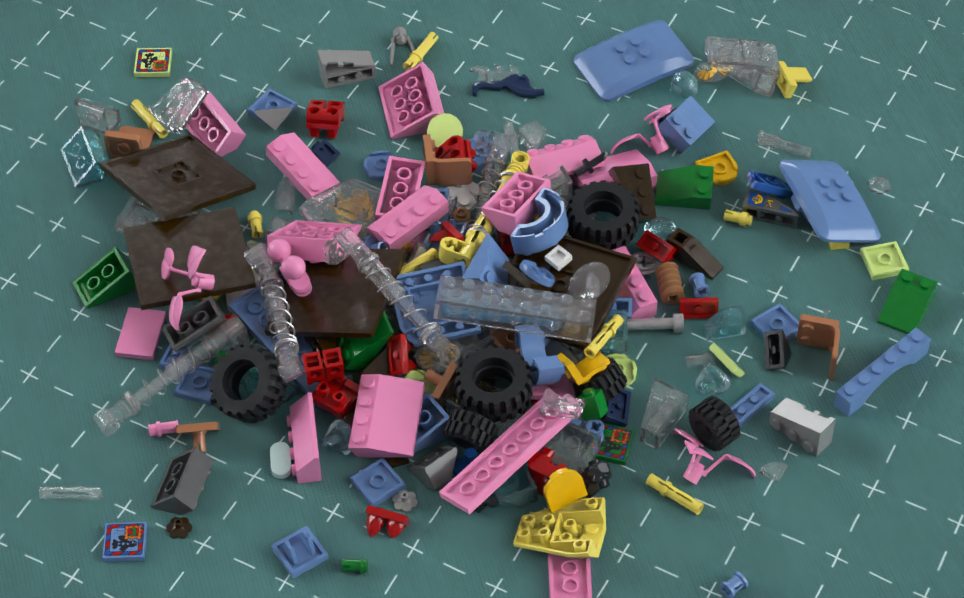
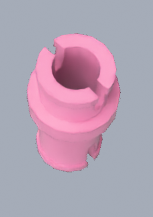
[408,230,428,254]
[148,420,179,437]

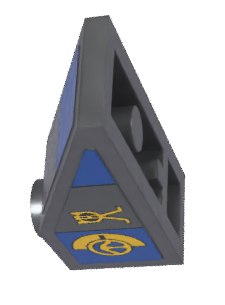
[742,189,799,229]

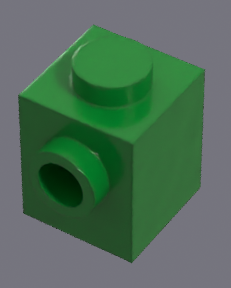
[577,388,608,421]

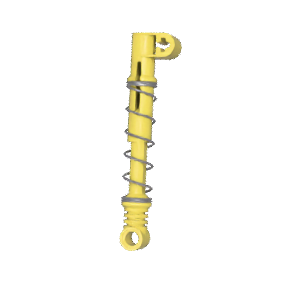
[438,151,530,270]

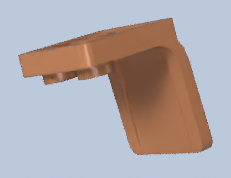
[103,126,155,159]
[423,134,472,186]
[796,314,840,380]

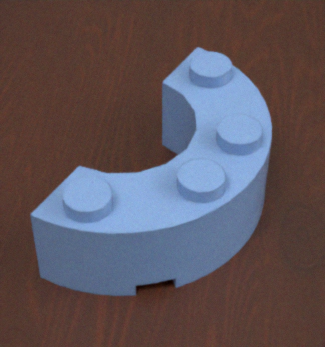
[510,187,568,256]
[515,322,565,387]

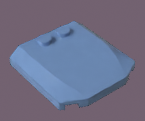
[392,261,481,347]

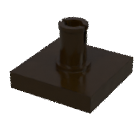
[502,260,552,300]

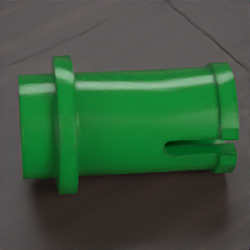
[342,557,368,574]

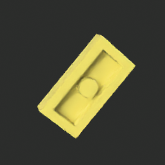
[772,61,812,98]

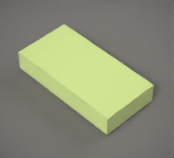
[709,343,745,378]

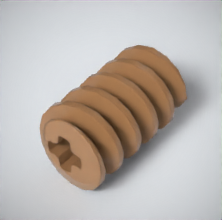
[655,262,685,305]

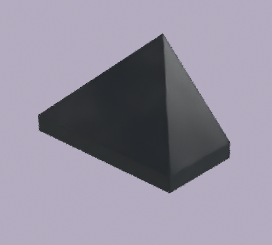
[764,329,792,371]

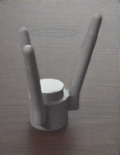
[390,27,415,66]

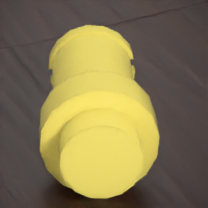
[724,209,753,227]
[247,210,264,239]

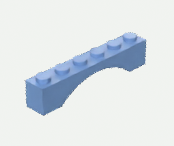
[834,328,931,417]

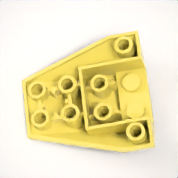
[513,497,606,559]

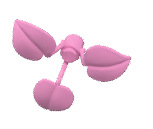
[610,104,675,155]
[161,246,215,331]
[672,428,756,485]

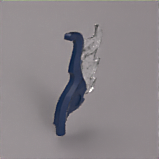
[469,64,544,98]

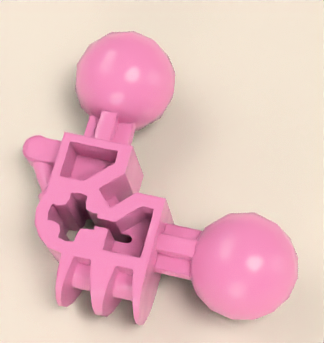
[267,238,312,297]

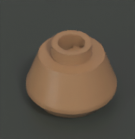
[449,207,474,229]

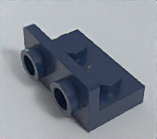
[311,139,341,168]
[598,389,631,427]

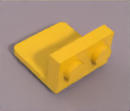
[557,352,610,386]

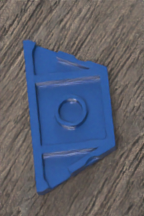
[746,169,793,199]

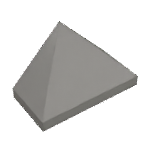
[255,107,292,130]

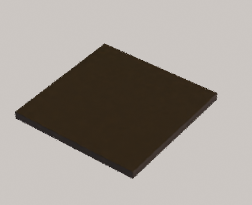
[100,134,256,222]
[123,207,257,310]
[493,235,637,350]
[264,249,408,338]

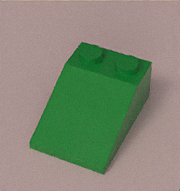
[655,165,714,210]
[72,247,136,309]
[877,269,938,334]
[336,311,394,371]

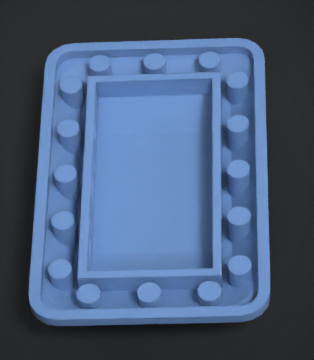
[574,20,694,102]
[779,159,881,243]

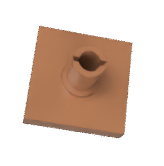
[424,361,459,409]
[176,422,220,452]

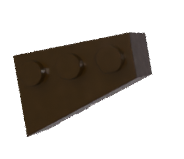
[608,163,657,224]

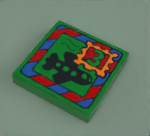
[585,423,635,466]

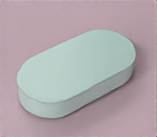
[270,442,292,479]

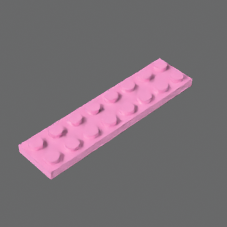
[439,390,581,515]

